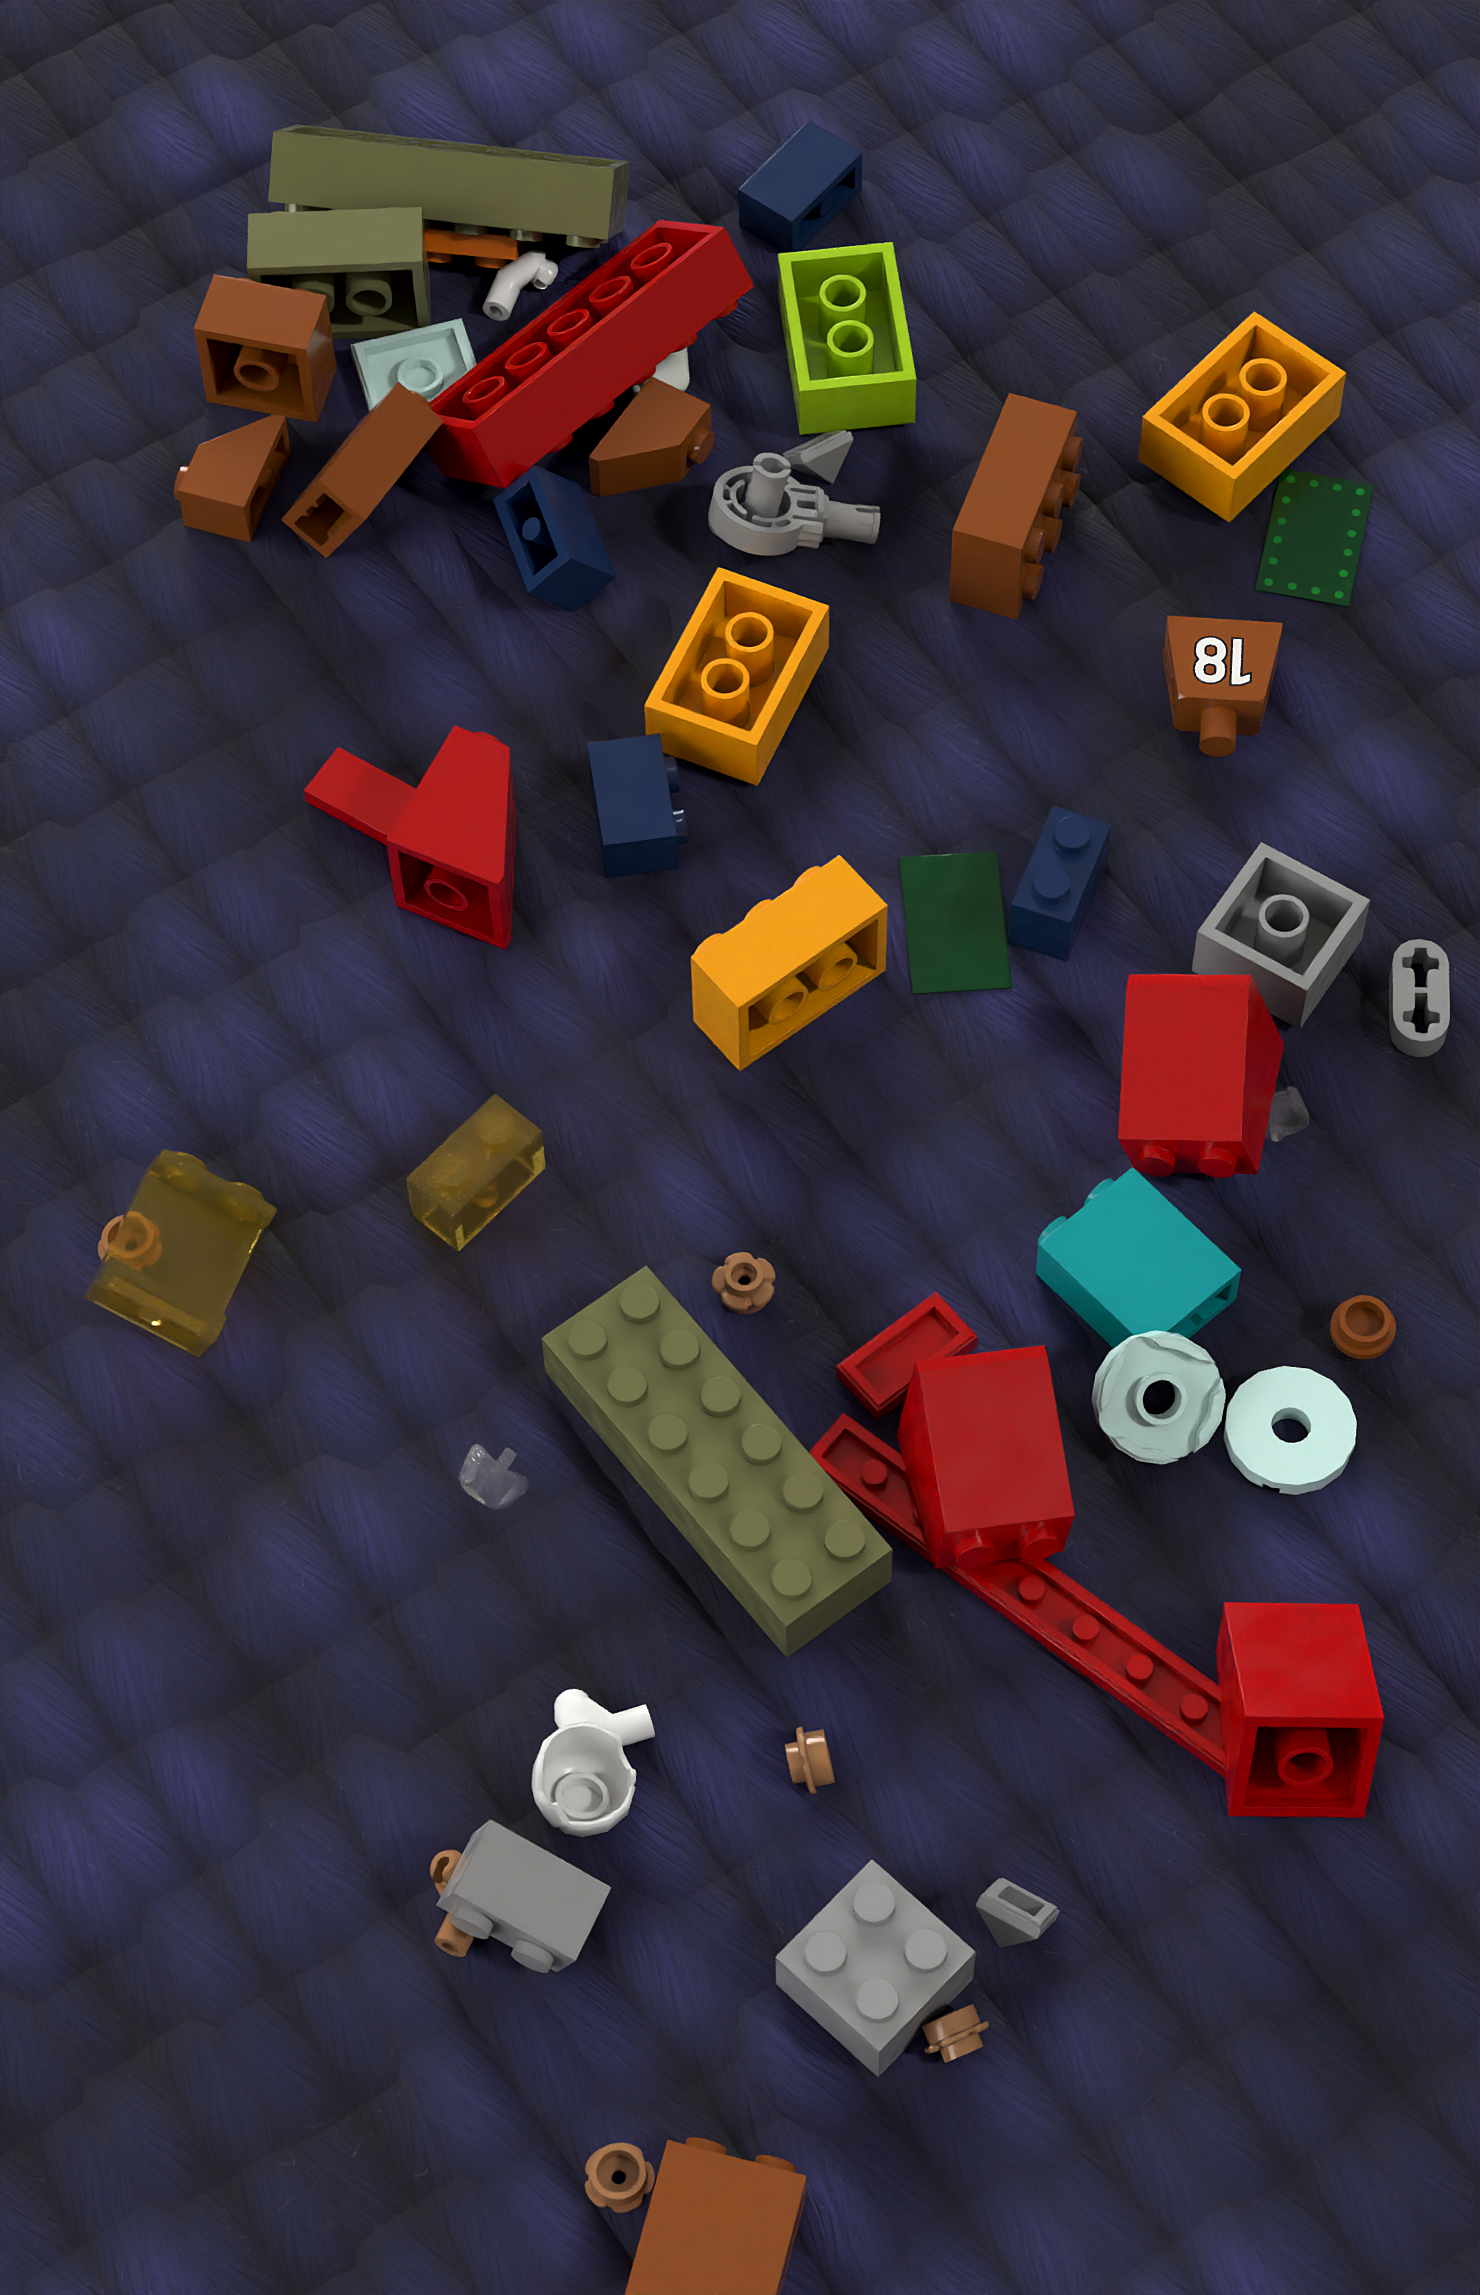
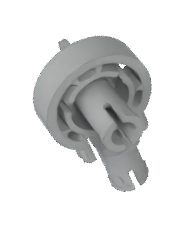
[708,453,880,556]

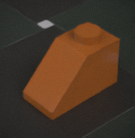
[589,376,715,497]
[174,414,291,542]

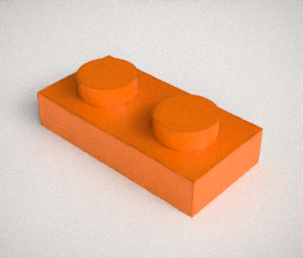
[425,222,525,268]

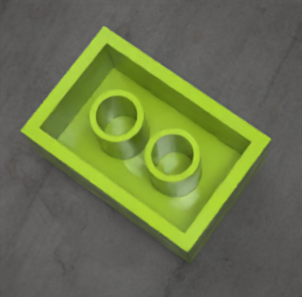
[778,242,917,435]

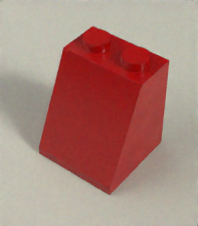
[386,725,517,950]
[1118,974,1284,1178]
[896,1345,1075,1569]
[1216,1602,1384,1818]

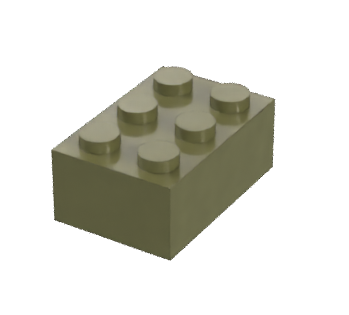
[247,207,431,340]

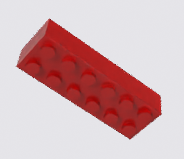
[425,220,754,488]

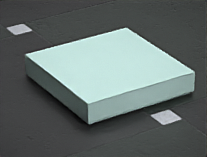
[350,318,477,412]

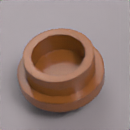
[1330,1295,1396,1359]

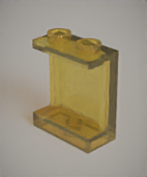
[84,1149,277,1357]

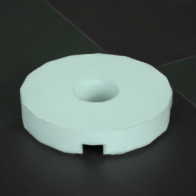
[1091,1330,1226,1464]
[1224,1366,1357,1495]

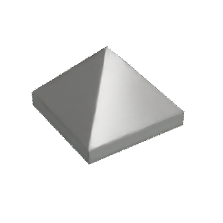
[782,430,854,485]
[976,1878,1060,1948]

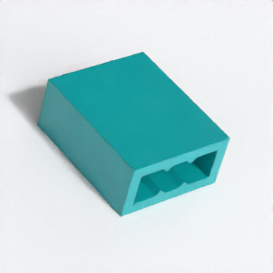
[1036,1167,1241,1348]

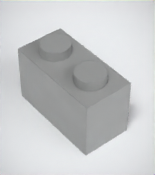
[436,1819,612,1973]

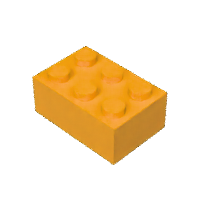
[1138,311,1346,522]
[644,567,829,786]
[691,855,888,1071]

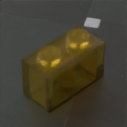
[406,1094,546,1252]

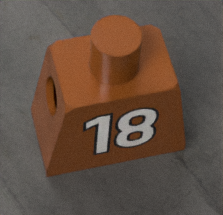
[1163,615,1282,757]

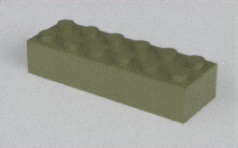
[268,124,630,248]
[541,1265,893,1658]

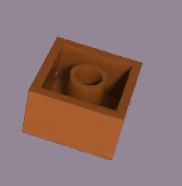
[193,274,337,423]

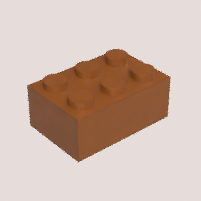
[949,393,1084,620]

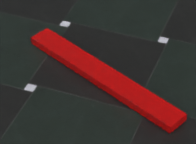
[809,1413,1266,1778]

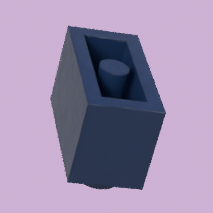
[737,120,862,253]
[493,465,616,611]
[587,734,688,878]
[1008,805,1111,962]

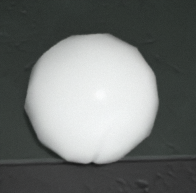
[532,1722,636,1837]

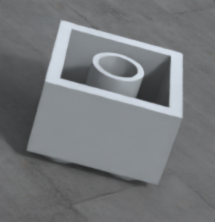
[1192,842,1370,1029]
[775,1859,976,2077]

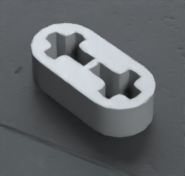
[1389,939,1450,1057]

